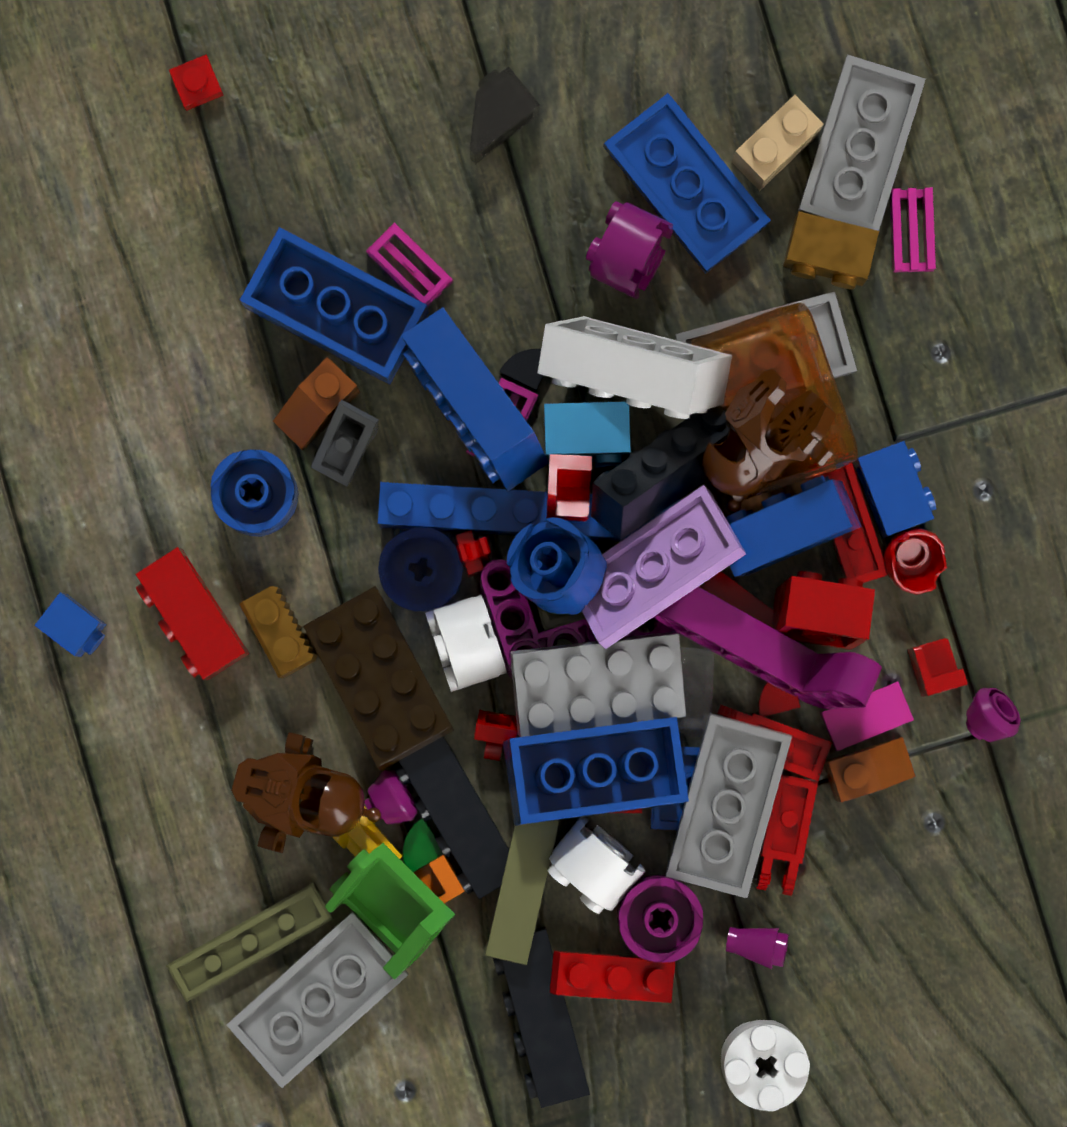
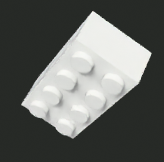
[537,316,733,419]

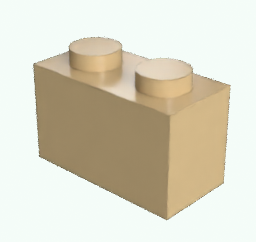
[732,95,824,191]

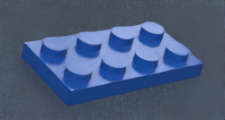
[603,93,771,274]

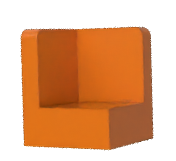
[413,854,465,904]

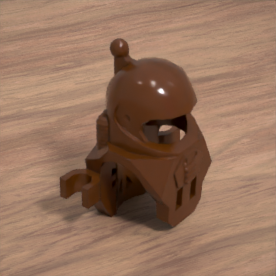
[702,368,836,513]
[231,732,381,853]

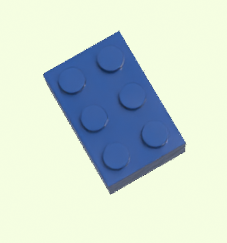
[725,475,862,577]

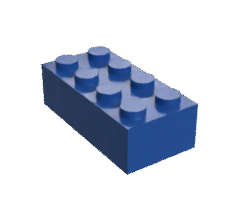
[240,227,429,385]
[401,307,549,491]
[503,717,689,826]

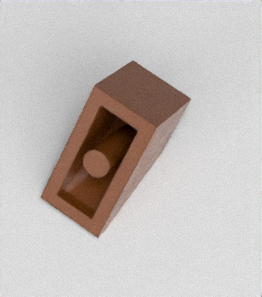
[273,357,360,451]
[824,737,916,802]

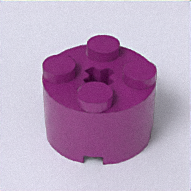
[586,201,673,299]
[617,875,703,963]

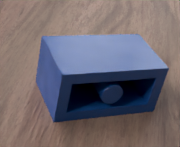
[852,441,936,539]

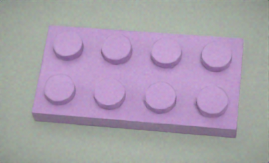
[582,485,746,649]

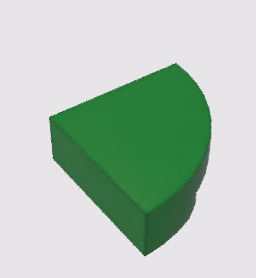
[403,818,443,872]

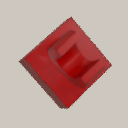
[474,710,518,761]

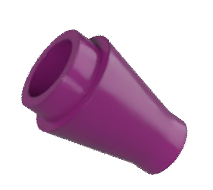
[726,927,789,969]

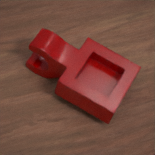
[456,530,491,577]

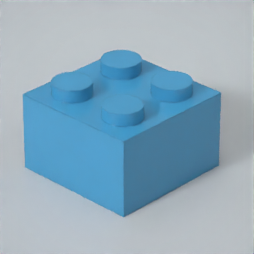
[544,402,631,469]

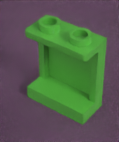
[325,843,455,980]

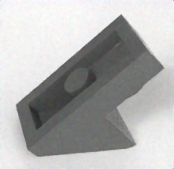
[311,400,379,487]

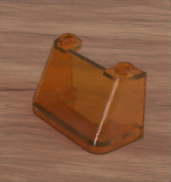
[691,303,858,500]

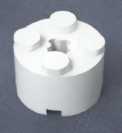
[425,595,507,692]
[547,817,645,914]
[721,1020,810,1112]

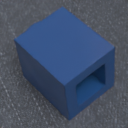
[34,592,107,657]

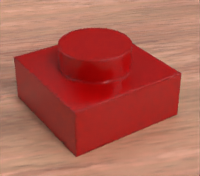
[169,54,224,111]

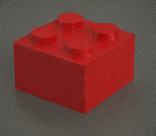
[772,571,875,650]

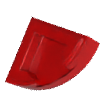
[758,682,801,717]

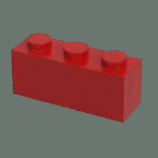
[135,547,250,681]

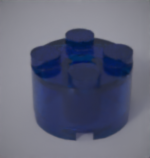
[378,527,464,614]

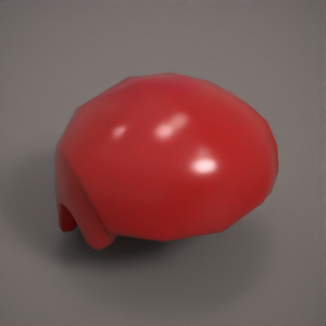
[884,527,947,595]

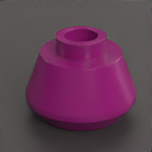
[966,688,1021,742]
[365,770,418,825]

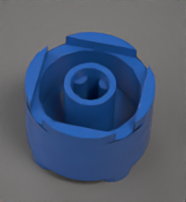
[211,450,299,537]
[507,517,607,615]

